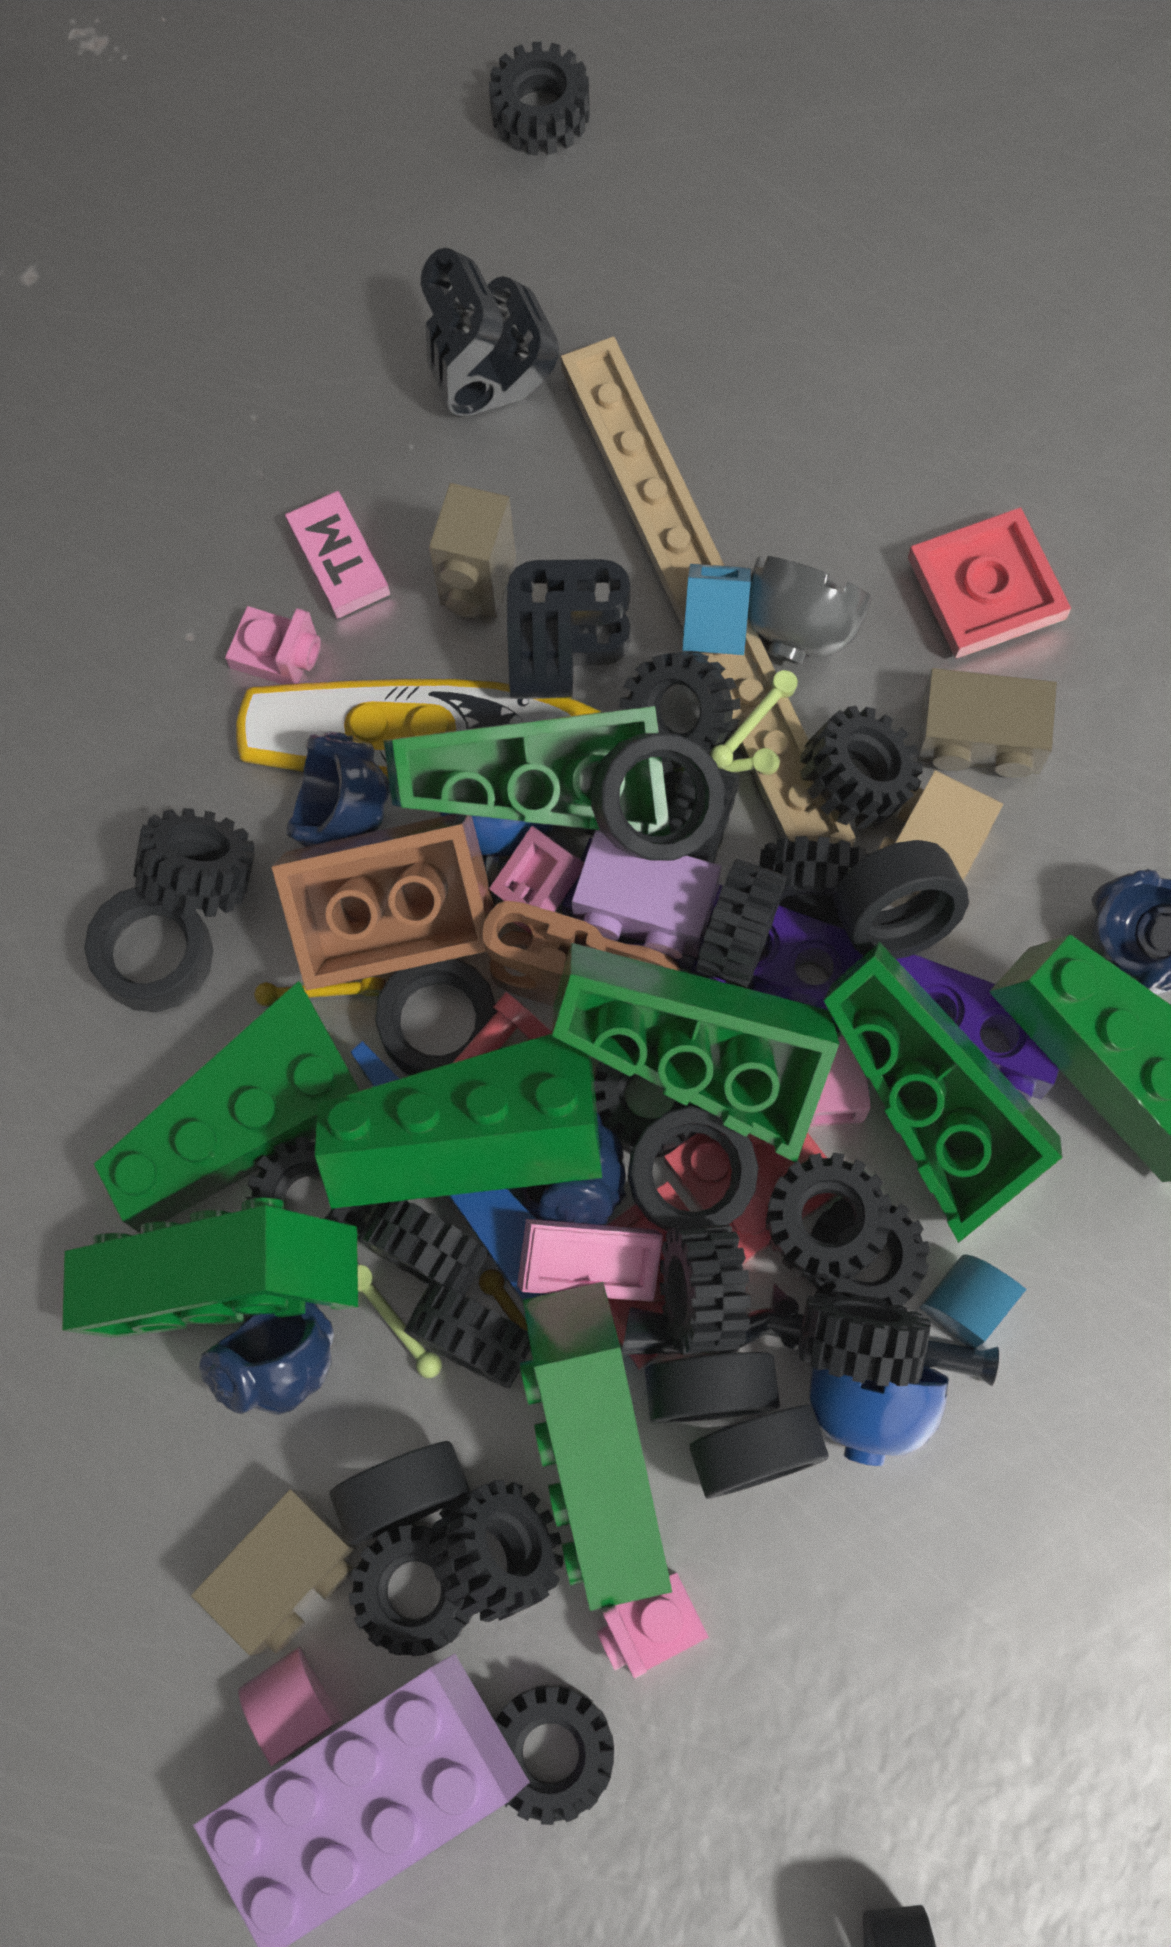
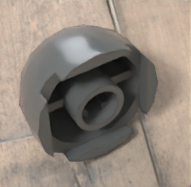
[748,556,872,665]

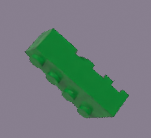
[383,706,670,836]
[989,934,1171,1182]
[824,942,1063,1243]
[552,943,839,1163]
[94,981,360,1233]
[315,1034,602,1209]
[62,1198,358,1338]
[519,1282,672,1611]

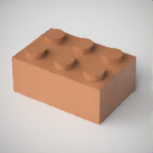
[272,814,501,991]

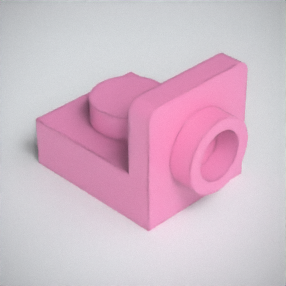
[225,606,321,685]
[489,826,584,935]
[596,1572,709,1679]

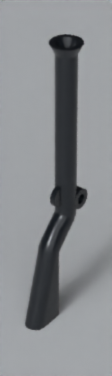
[622,1283,999,1386]

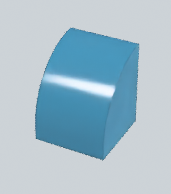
[682,564,751,655]
[919,1254,1027,1349]

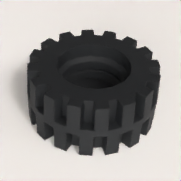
[404,1282,531,1389]

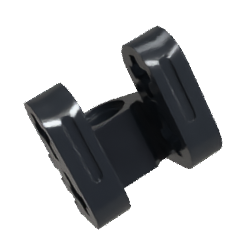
[420,247,559,416]
[507,559,631,699]

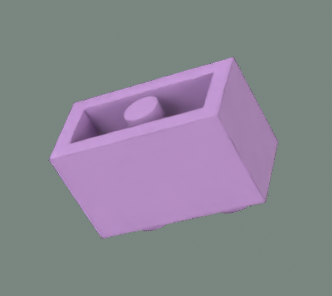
[572,830,722,959]

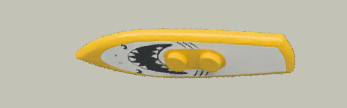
[236,679,601,779]

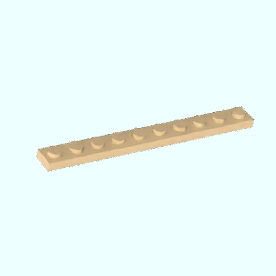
[561,336,856,848]

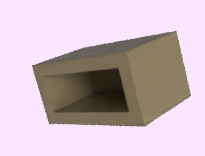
[429,483,516,618]
[917,668,1057,778]
[190,1489,358,1656]

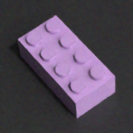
[193,1653,529,1947]

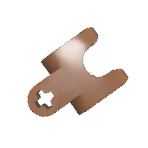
[482,901,680,1007]

